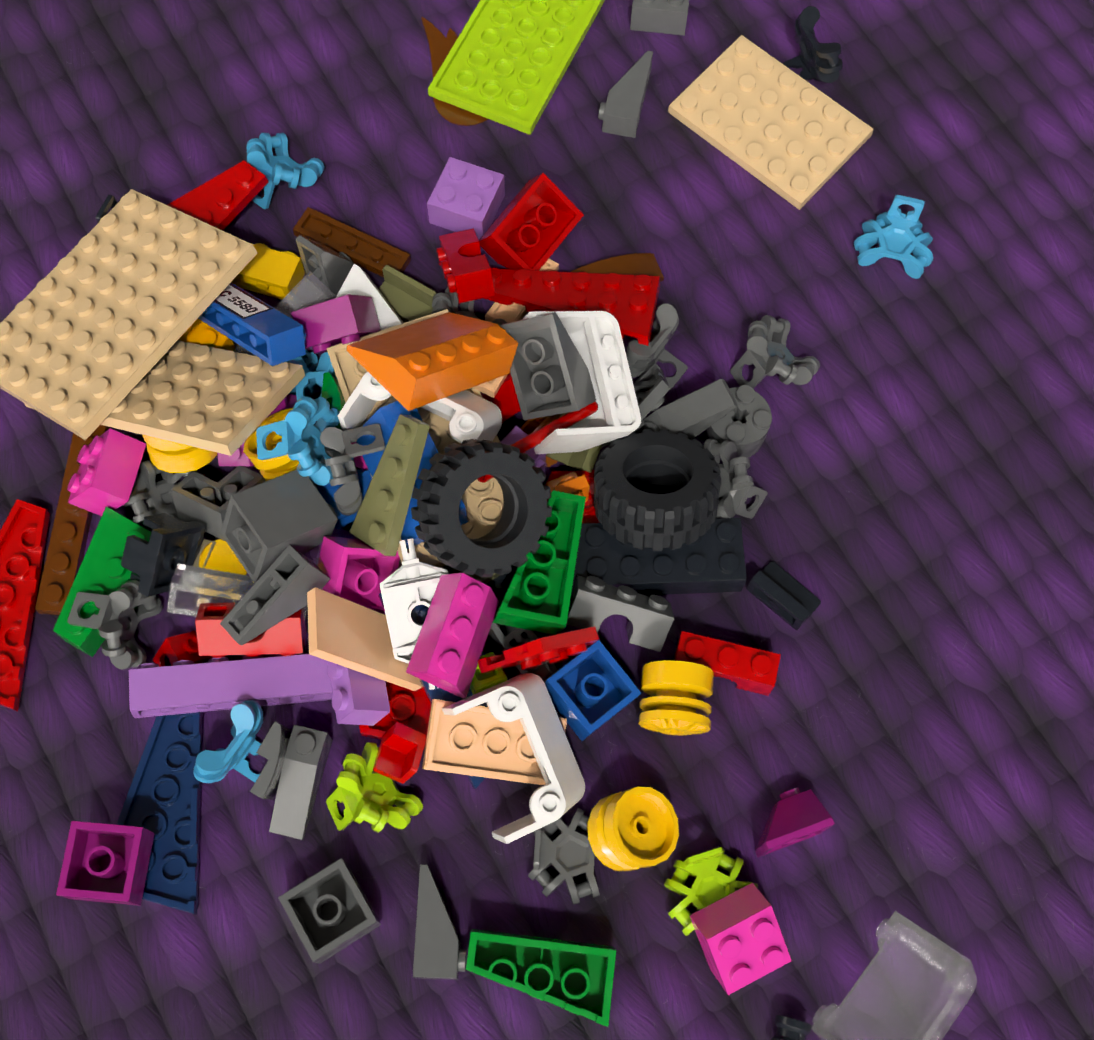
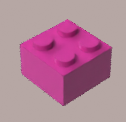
[67,428,146,516]
[690,883,791,995]

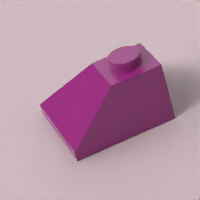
[755,788,835,858]

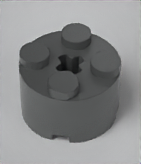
[704,385,772,457]

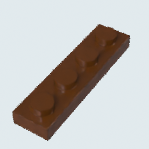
[293,207,411,277]

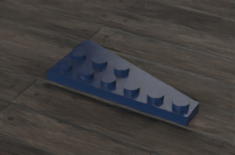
[116,712,203,915]

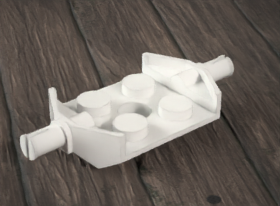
[380,538,448,690]

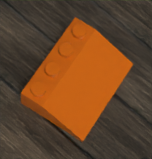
[347,312,519,411]

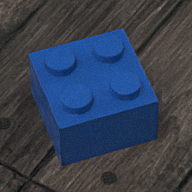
[545,640,641,741]

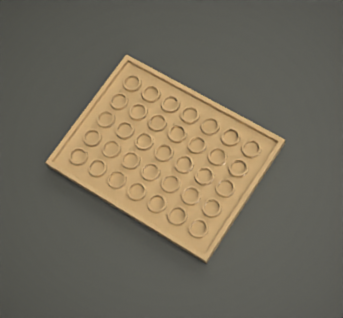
[0,189,258,440]

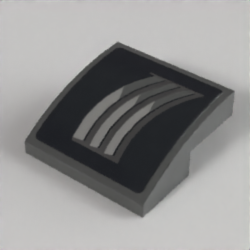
[250,722,291,800]

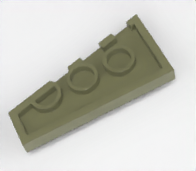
[349,414,430,556]

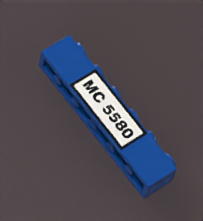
[198,283,306,366]

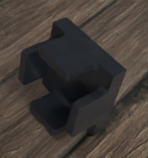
[121,513,206,597]

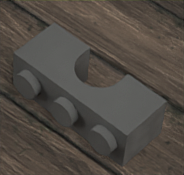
[567,575,674,652]

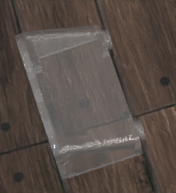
[811,911,977,1040]

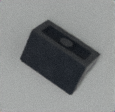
[747,562,821,631]

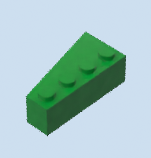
[493,490,586,635]
[53,506,151,657]
[466,929,616,1027]

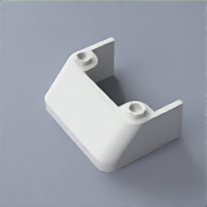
[522,311,641,454]
[338,372,502,444]
[442,673,585,844]

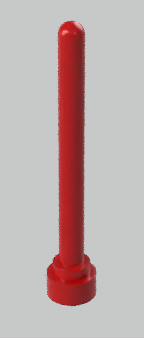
[477,401,598,483]

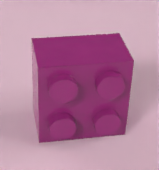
[291,294,381,354]
[56,821,154,906]

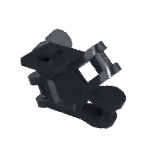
[782,6,843,83]

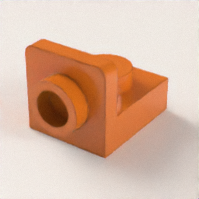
[547,472,590,502]

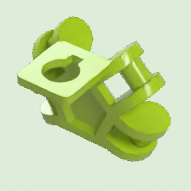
[326,742,423,833]
[664,846,758,936]

